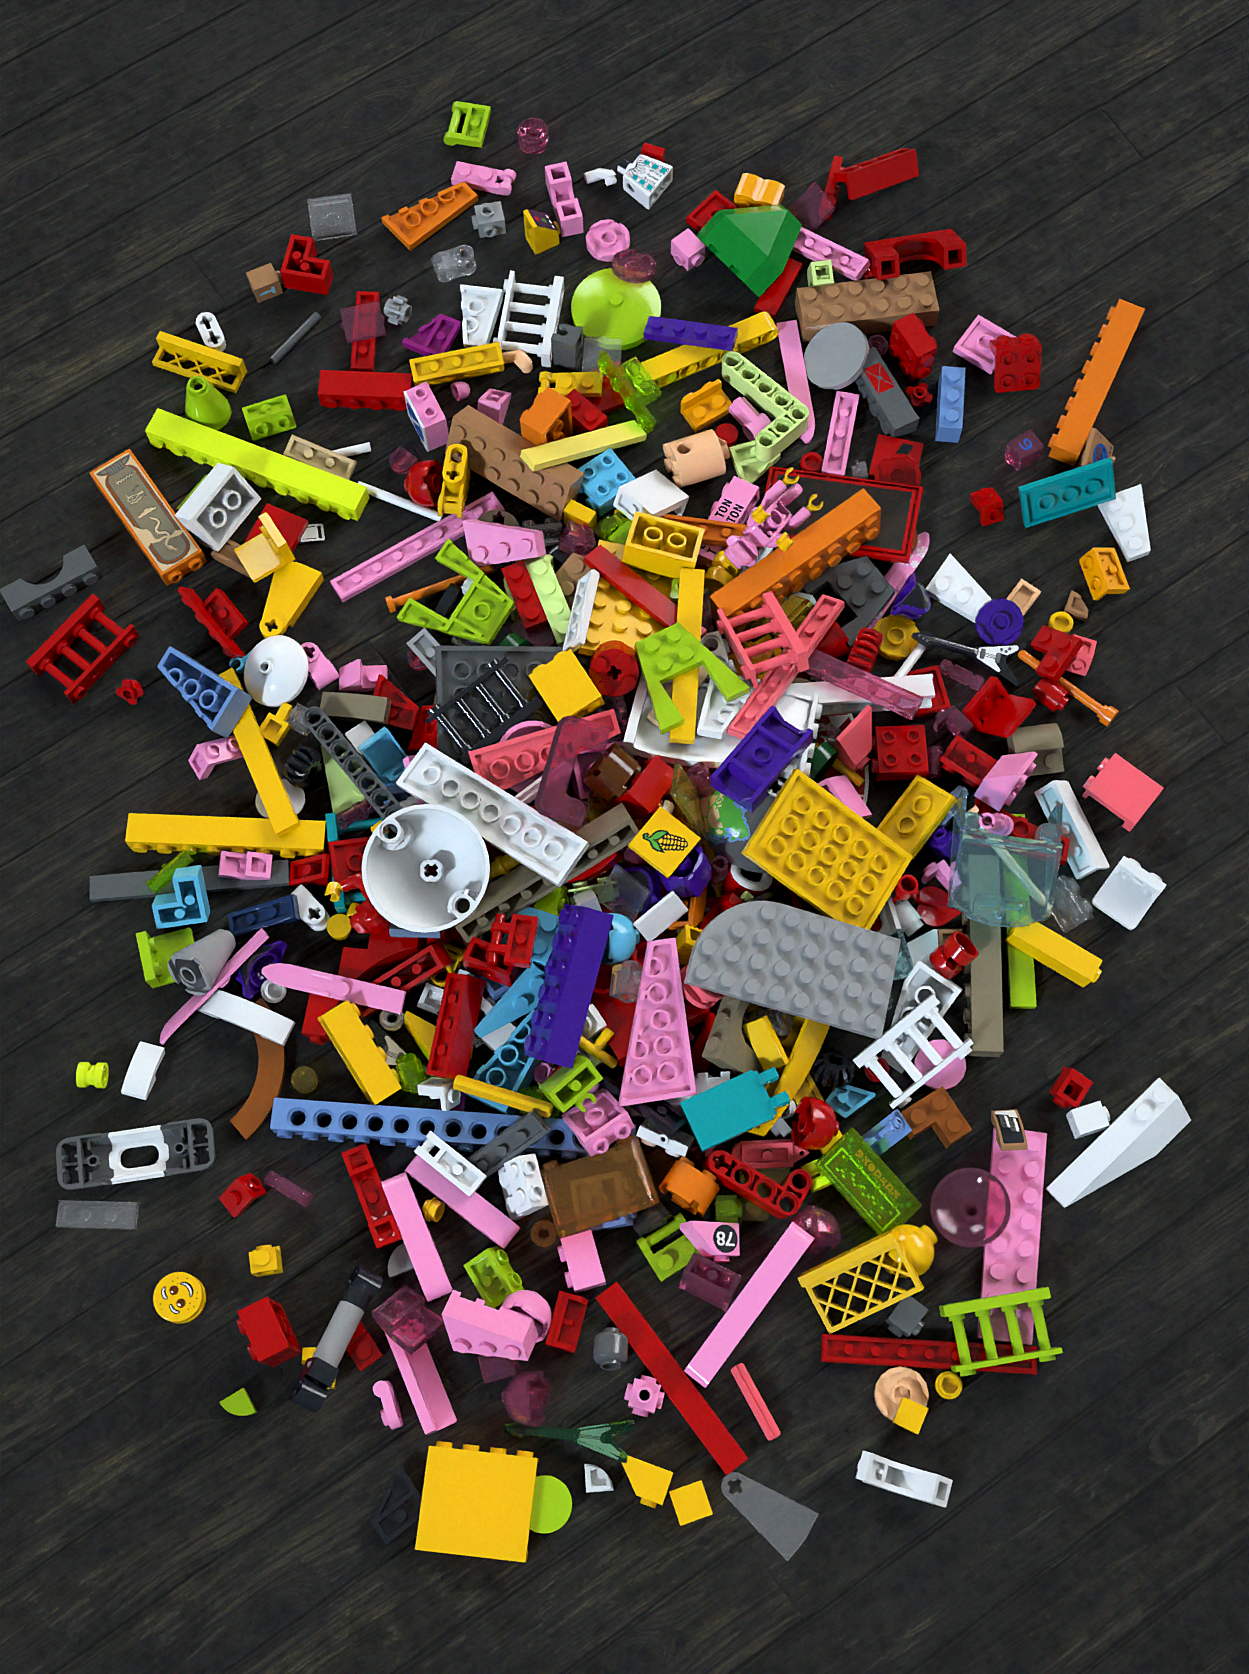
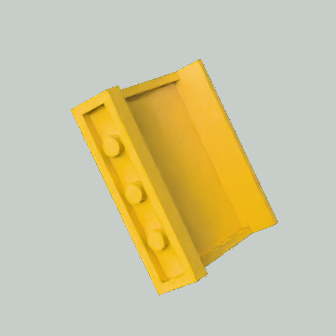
[415,1441,539,1562]

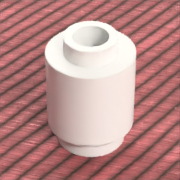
[894,899,924,937]

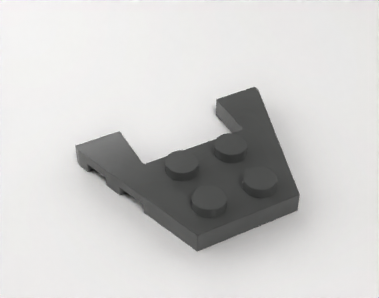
[803,556,895,648]

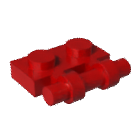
[486,913,539,968]

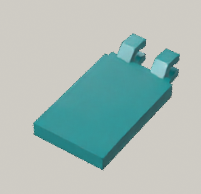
[680,1067,791,1152]

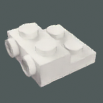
[498,1154,549,1220]

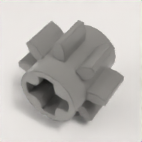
[384,295,412,325]

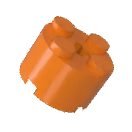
[659,1156,720,1217]

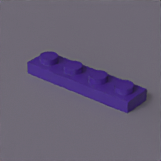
[643,316,738,351]

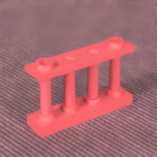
[715,591,809,689]

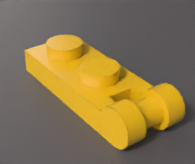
[538,371,603,397]

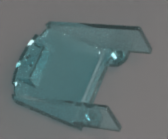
[947,789,1063,927]

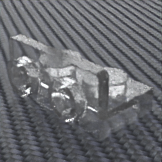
[1040,875,1094,934]

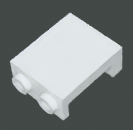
[613,470,689,521]

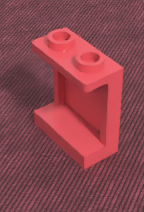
[1082,753,1164,832]

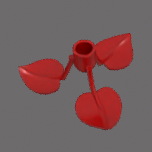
[870,875,962,932]

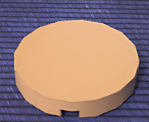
[874,1366,929,1421]

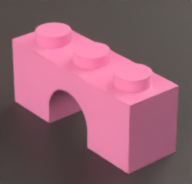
[545,162,583,237]

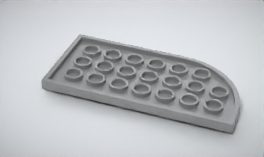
[684,901,901,1039]

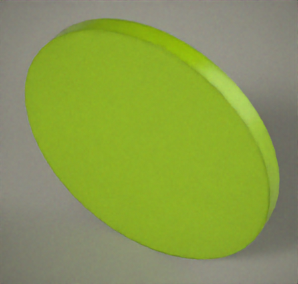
[530,1476,572,1533]

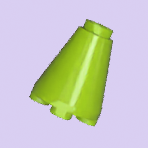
[185,376,232,431]

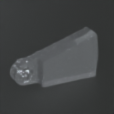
[721,1472,819,1561]

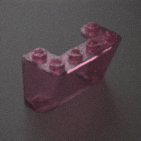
[535,716,611,827]

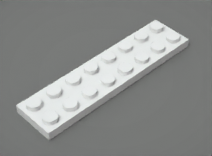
[396,743,590,887]

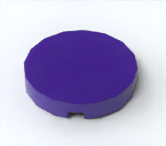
[975,598,1024,645]

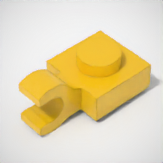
[259,702,296,747]

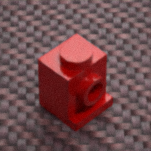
[1049,1067,1093,1109]

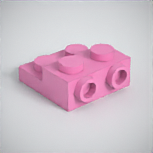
[561,1087,635,1157]

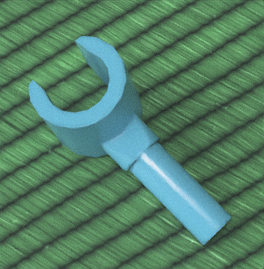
[229,650,252,674]

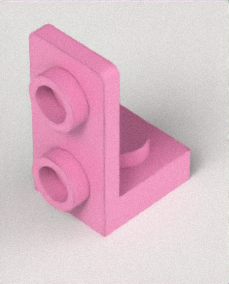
[188,735,244,780]

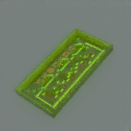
[814,1128,922,1235]

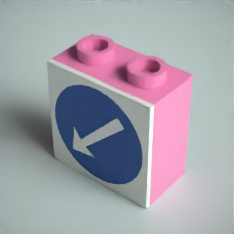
[404,382,449,452]

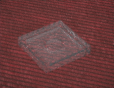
[307,193,357,241]

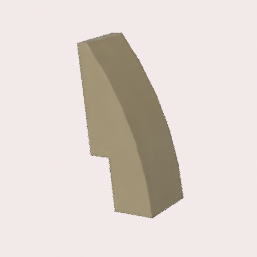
[320,692,392,725]

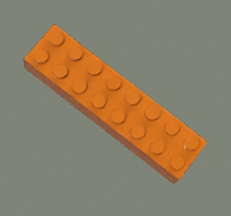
[709,488,881,634]

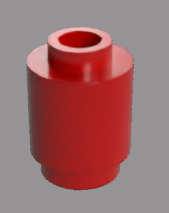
[1032,677,1070,712]

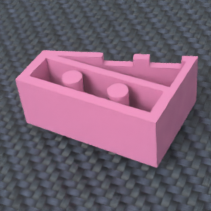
[462,519,546,567]
[441,1290,538,1361]

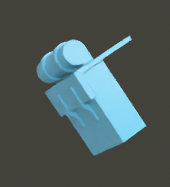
[357,727,407,787]

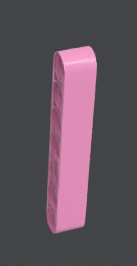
[684,1222,814,1388]

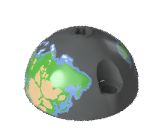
[695,776,787,873]

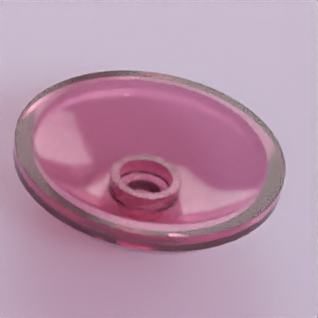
[930,1168,1011,1248]

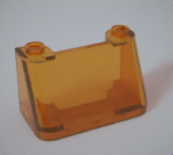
[540,1134,659,1237]

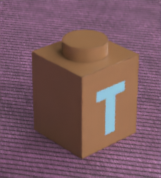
[246,263,283,303]

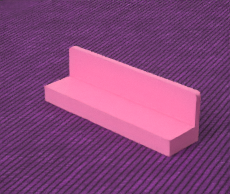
[385,1321,457,1435]

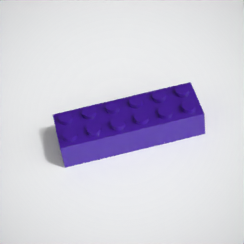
[524,904,614,1068]

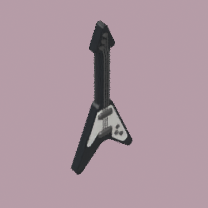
[911,632,1027,687]

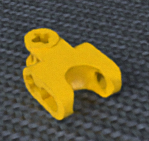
[438,444,471,519]

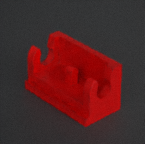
[545,1290,589,1353]

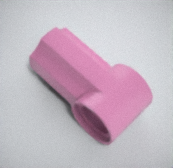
[729,397,771,441]

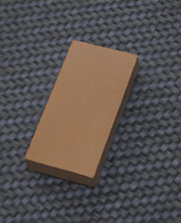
[210,539,251,578]

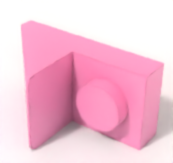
[339,659,388,692]

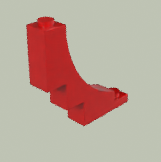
[302,927,452,1044]

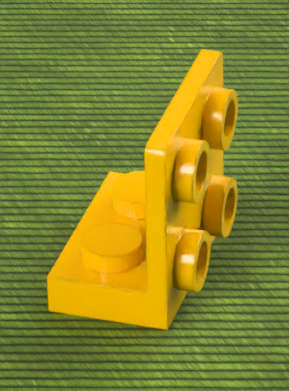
[234,512,295,583]

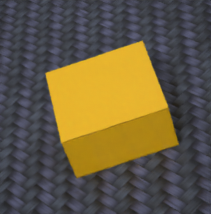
[563,499,597,537]
[669,1480,713,1526]

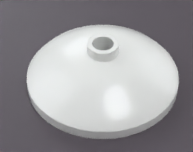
[244,635,309,707]

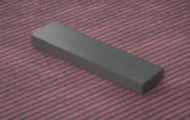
[466,1109,551,1177]

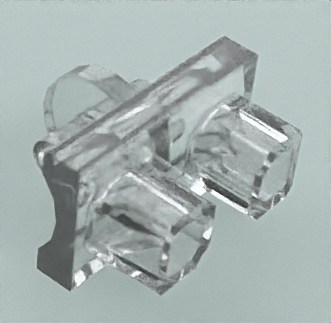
[522,518,564,550]

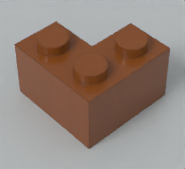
[900,1086,972,1149]

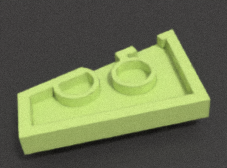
[321,734,373,818]

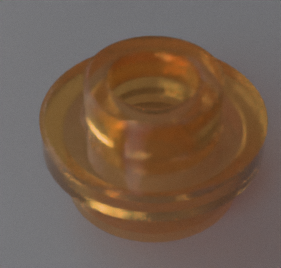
[531,1220,557,1247]

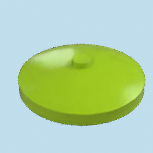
[571,268,661,351]

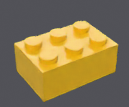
[622,511,705,579]

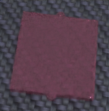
[788,182,836,232]
[340,301,386,343]

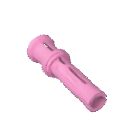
[979,813,1014,837]

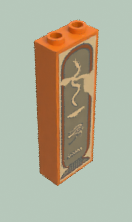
[89,449,207,586]

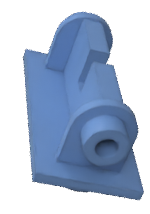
[860,1109,912,1159]

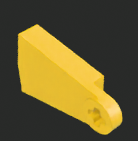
[260,561,324,638]

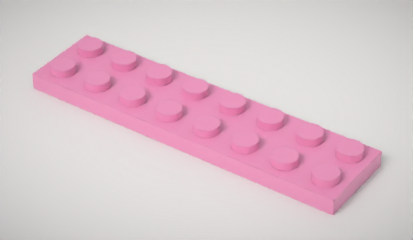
[977,1127,1047,1346]

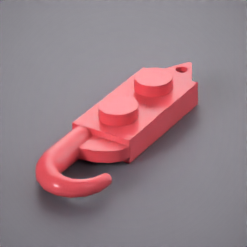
[705,1139,809,1169]

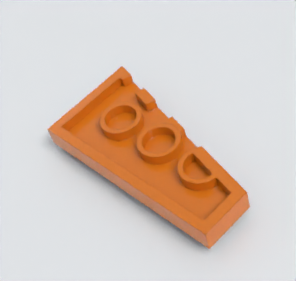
[381,181,478,251]

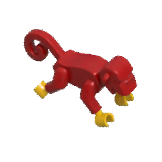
[325,820,403,934]

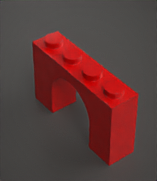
[864,229,967,280]

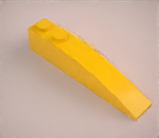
[747,1010,830,1136]

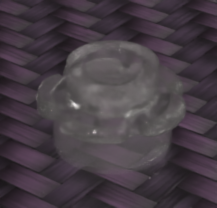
[851,460,868,479]

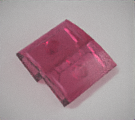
[372,1285,444,1355]

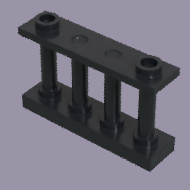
[425,657,543,766]

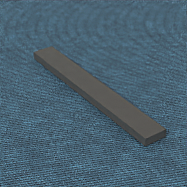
[90,859,290,902]

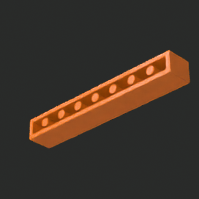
[1048,299,1145,467]

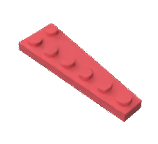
[468,709,621,790]

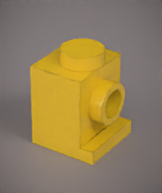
[249,1245,283,1277]

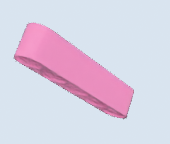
[404,1155,520,1249]
[381,1172,453,1302]

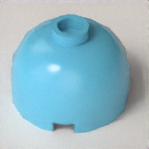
[601,913,640,965]

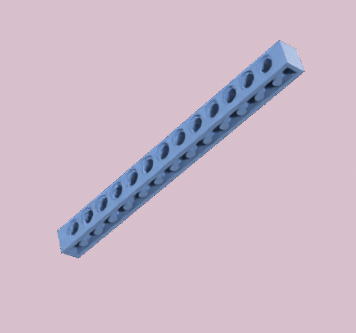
[270,1098,636,1163]

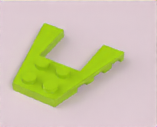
[397,539,516,645]
[635,622,750,735]

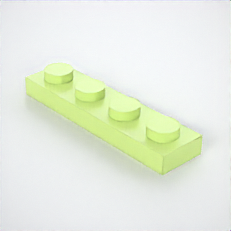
[526,556,571,647]

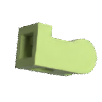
[807,260,834,287]

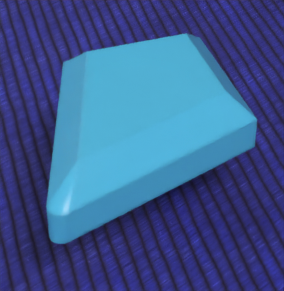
[825,1085,876,1119]

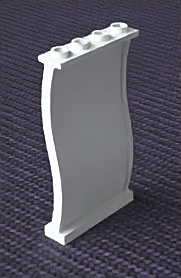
[623,672,822,779]

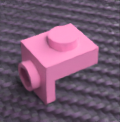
[921,860,962,895]

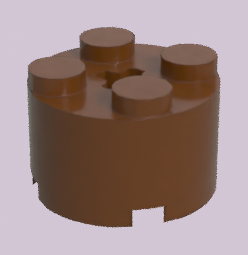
[583,743,642,802]

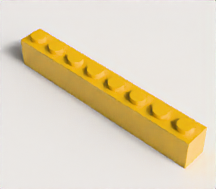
[125,813,328,859]

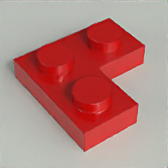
[1030,625,1084,682]

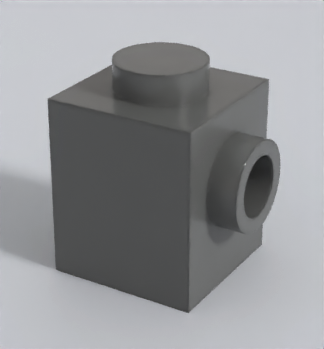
[885,1296,928,1338]

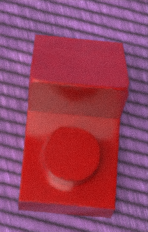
[289,853,330,888]
[346,1320,384,1372]

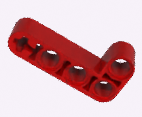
[703,1150,812,1219]

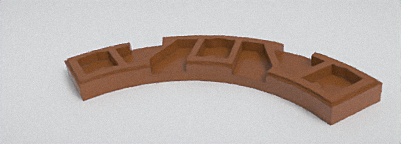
[230,997,286,1141]

